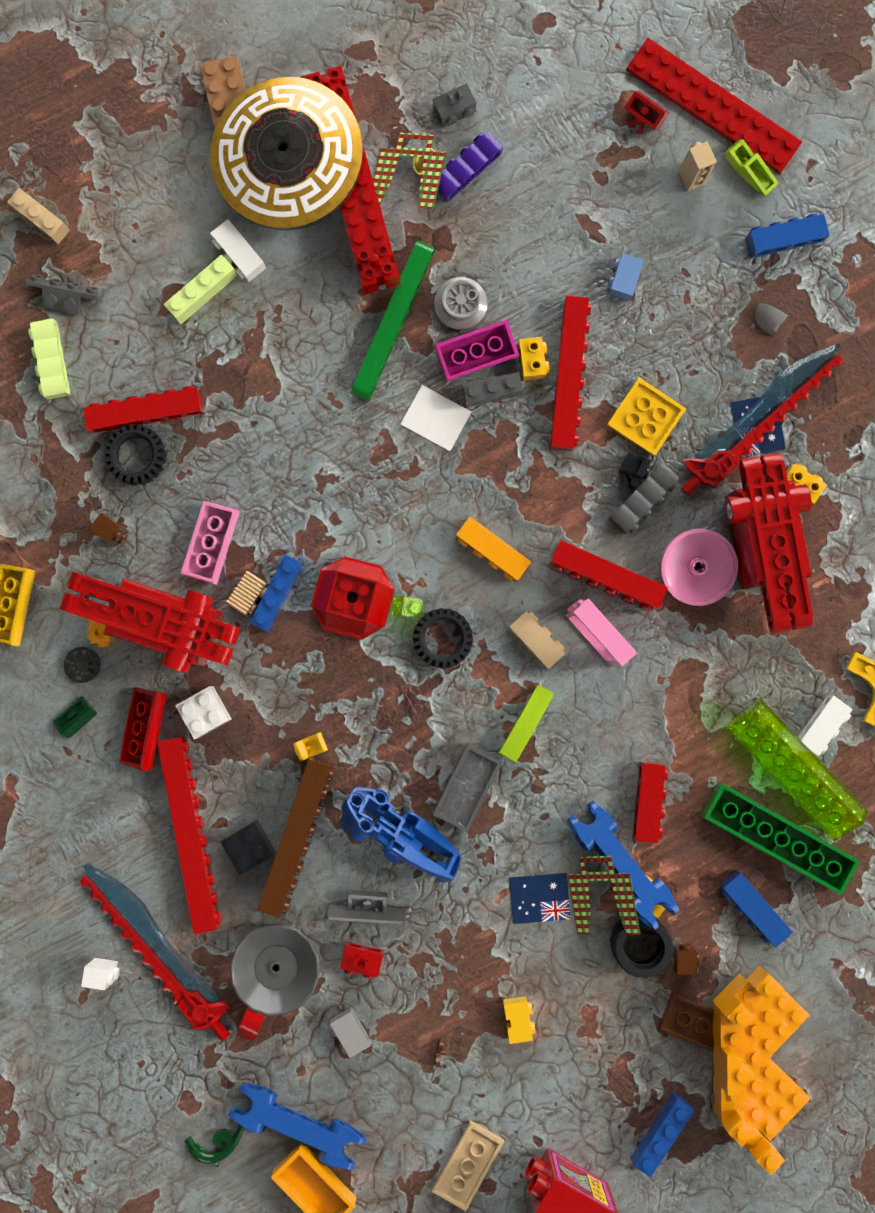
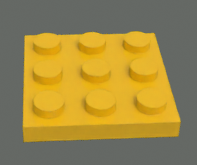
[607,378,686,457]

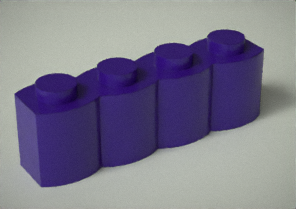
[437,131,503,202]

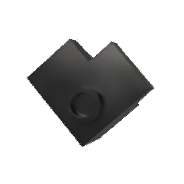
[618,452,652,490]

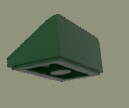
[53,696,97,738]

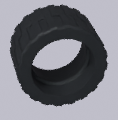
[610,919,674,978]

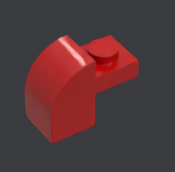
[237,1007,266,1041]

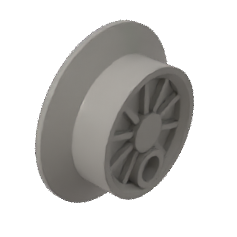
[434,277,487,330]

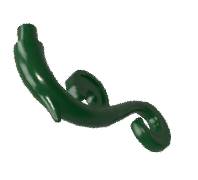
[185,1124,267,1167]

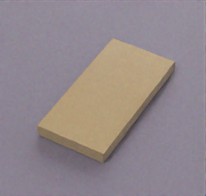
[432,1120,504,1212]

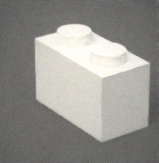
[81,958,120,990]

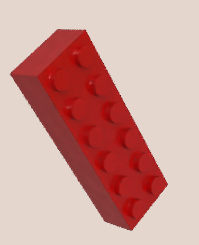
[548,540,668,612]

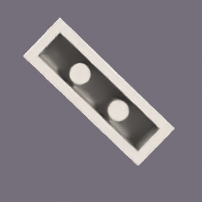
[210,219,266,282]
[795,695,852,756]

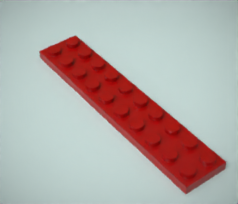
[626,38,803,175]

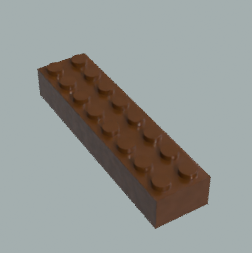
[257,756,336,918]

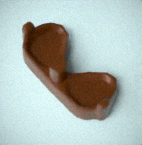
[435,1039,446,1067]

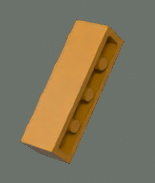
[456,517,531,582]

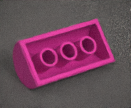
[435,319,519,381]

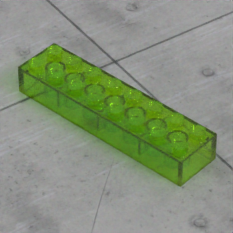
[726,698,869,841]

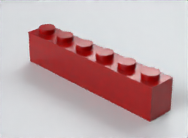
[83,386,204,434]

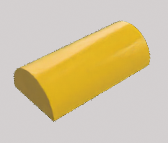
[0,564,36,646]

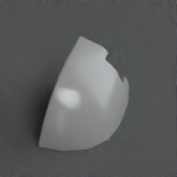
[755,303,788,336]

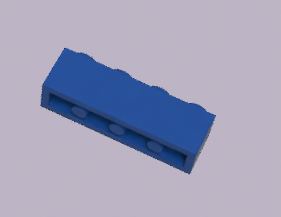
[746,213,830,259]
[250,554,304,633]
[719,870,793,948]
[631,1092,694,1178]

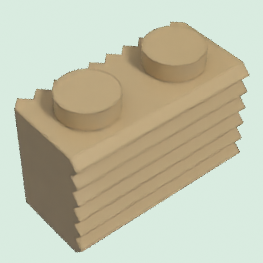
[226,571,268,616]

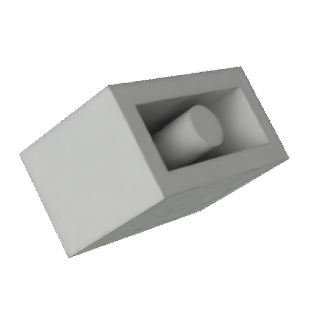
[329,1007,371,1058]

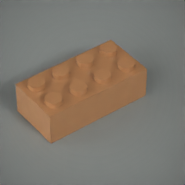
[200,55,254,139]

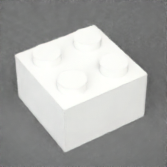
[175,686,232,739]

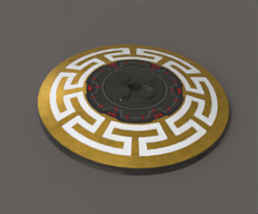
[210,77,363,231]

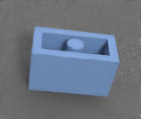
[607,253,644,301]

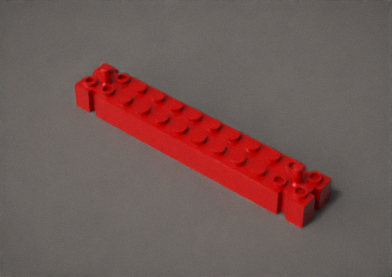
[305,65,401,295]

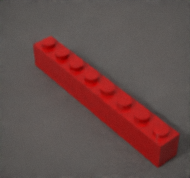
[550,295,591,451]

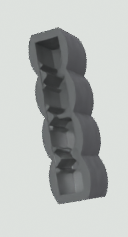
[608,463,679,534]

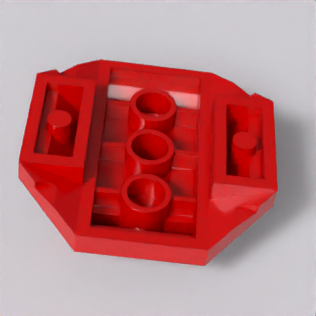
[311,556,395,640]

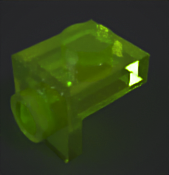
[391,596,423,619]

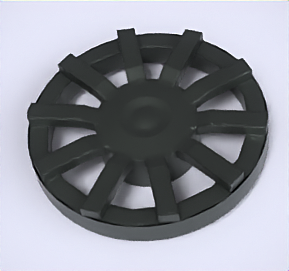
[64,647,101,683]

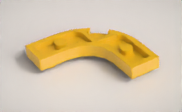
[845,652,875,727]

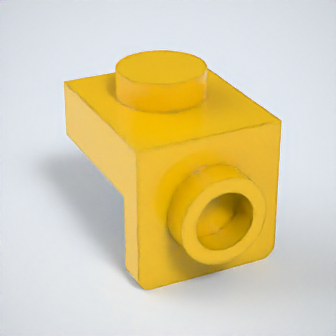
[293,732,328,761]

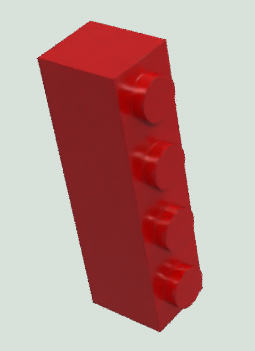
[632,762,668,843]

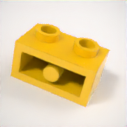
[518,337,549,381]
[786,464,827,505]

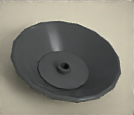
[230,924,320,1016]

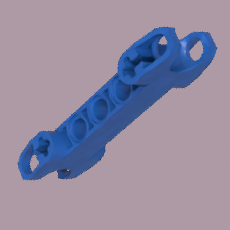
[567,800,679,931]
[228,1082,366,1170]

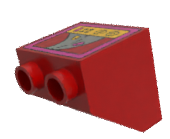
[524,1148,618,1213]

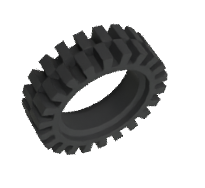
[104,424,167,485]
[413,608,473,668]

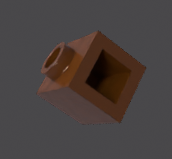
[674,944,700,975]

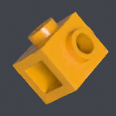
[87,620,115,647]

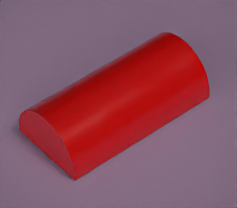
[119,687,167,771]

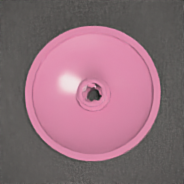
[660,529,738,606]

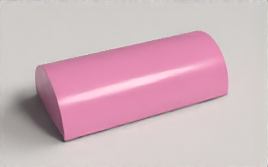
[180,501,240,585]

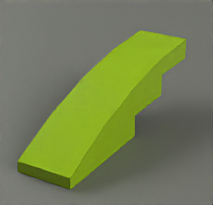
[498,684,554,763]

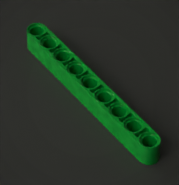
[351,241,435,401]

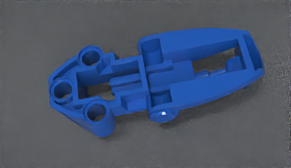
[340,787,462,883]

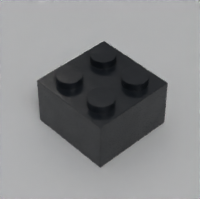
[221,819,276,876]

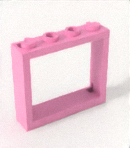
[565,598,637,667]

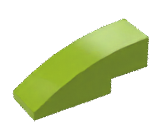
[723,139,779,196]

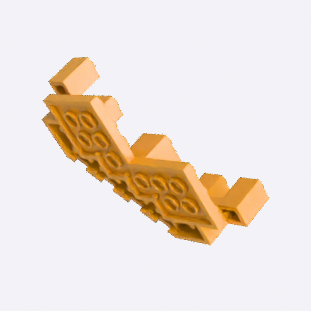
[712,965,811,1175]

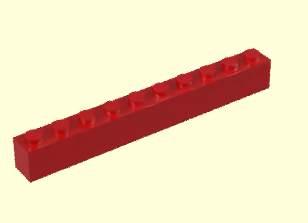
[157,736,222,934]

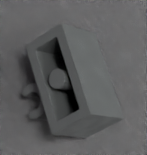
[433,83,477,127]

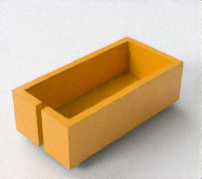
[271,1141,356,1213]

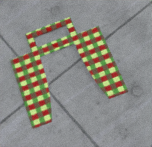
[373,133,447,209]
[567,856,640,935]

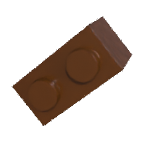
[89,513,129,546]

